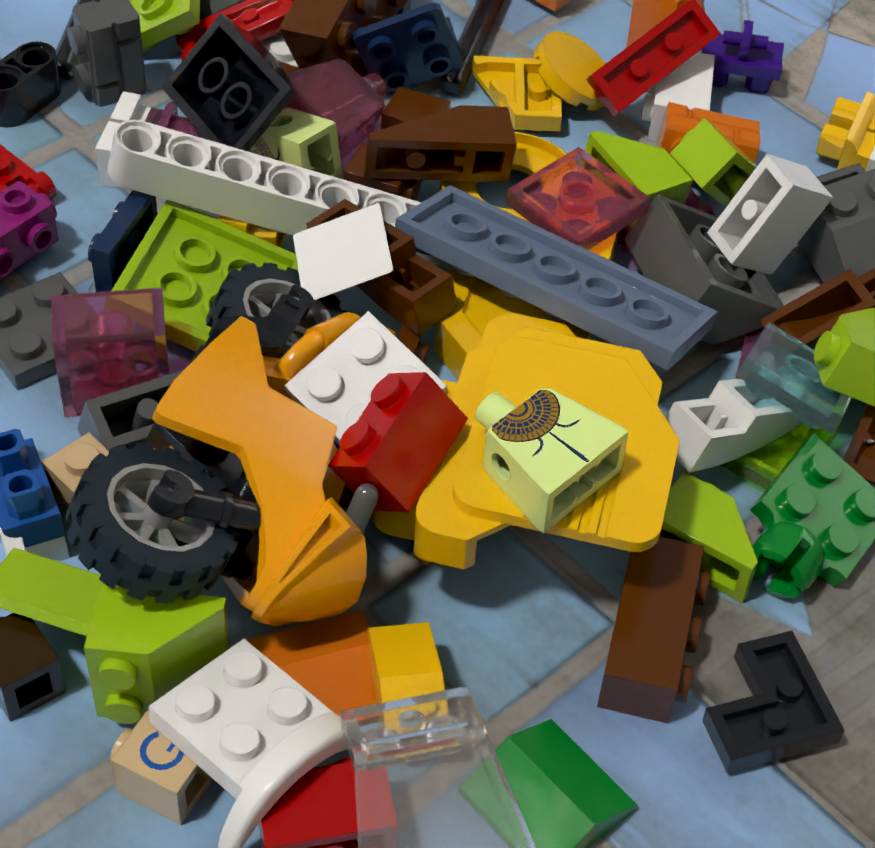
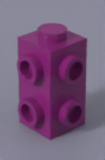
[0,180,59,279]

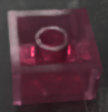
[51,288,171,417]

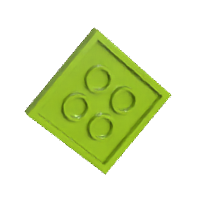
[104,200,298,352]

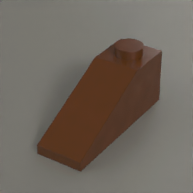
[363,105,517,182]

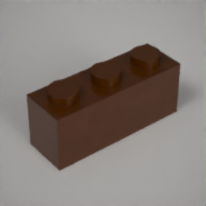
[597,537,711,724]

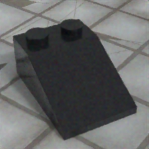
[161,13,297,152]

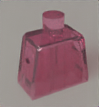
[285,59,386,160]

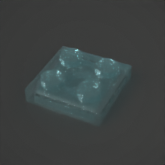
[735,322,852,434]

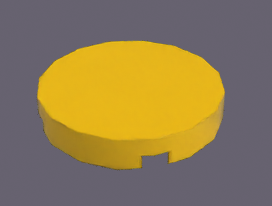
[533,31,606,111]

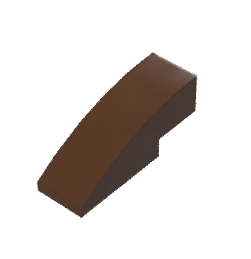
[306,199,457,335]
[759,268,875,362]

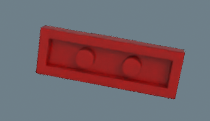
[586,0,721,116]

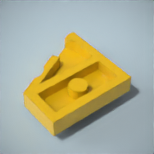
[473,56,562,132]

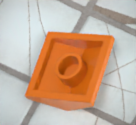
[246,610,377,725]

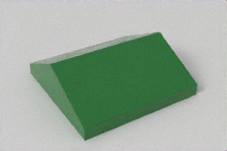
[458,719,637,848]

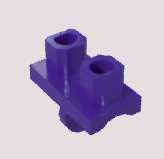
[701,20,784,94]

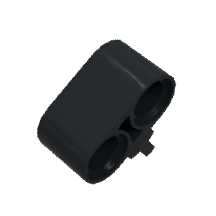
[0,41,62,128]

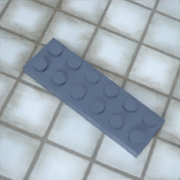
[395,185,718,371]

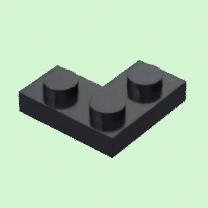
[702,630,845,773]

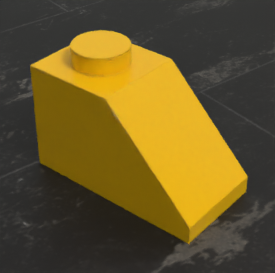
[368,622,450,752]

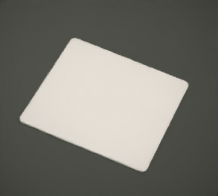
[293,203,393,300]

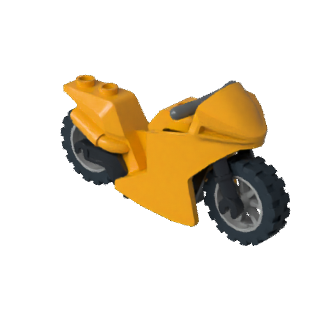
[66,263,396,626]

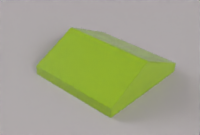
[0,548,118,636]

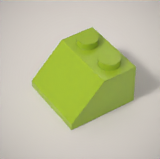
[84,585,230,724]

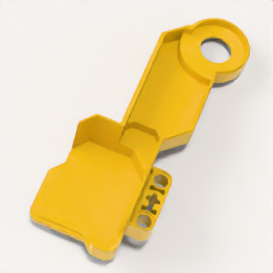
[372,132,680,570]

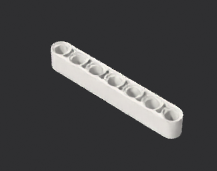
[107,119,441,267]

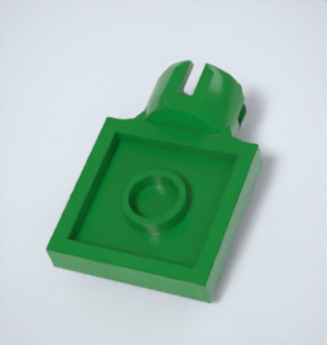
[750,433,875,599]

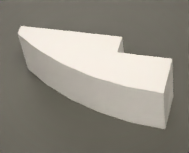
[665,374,819,473]

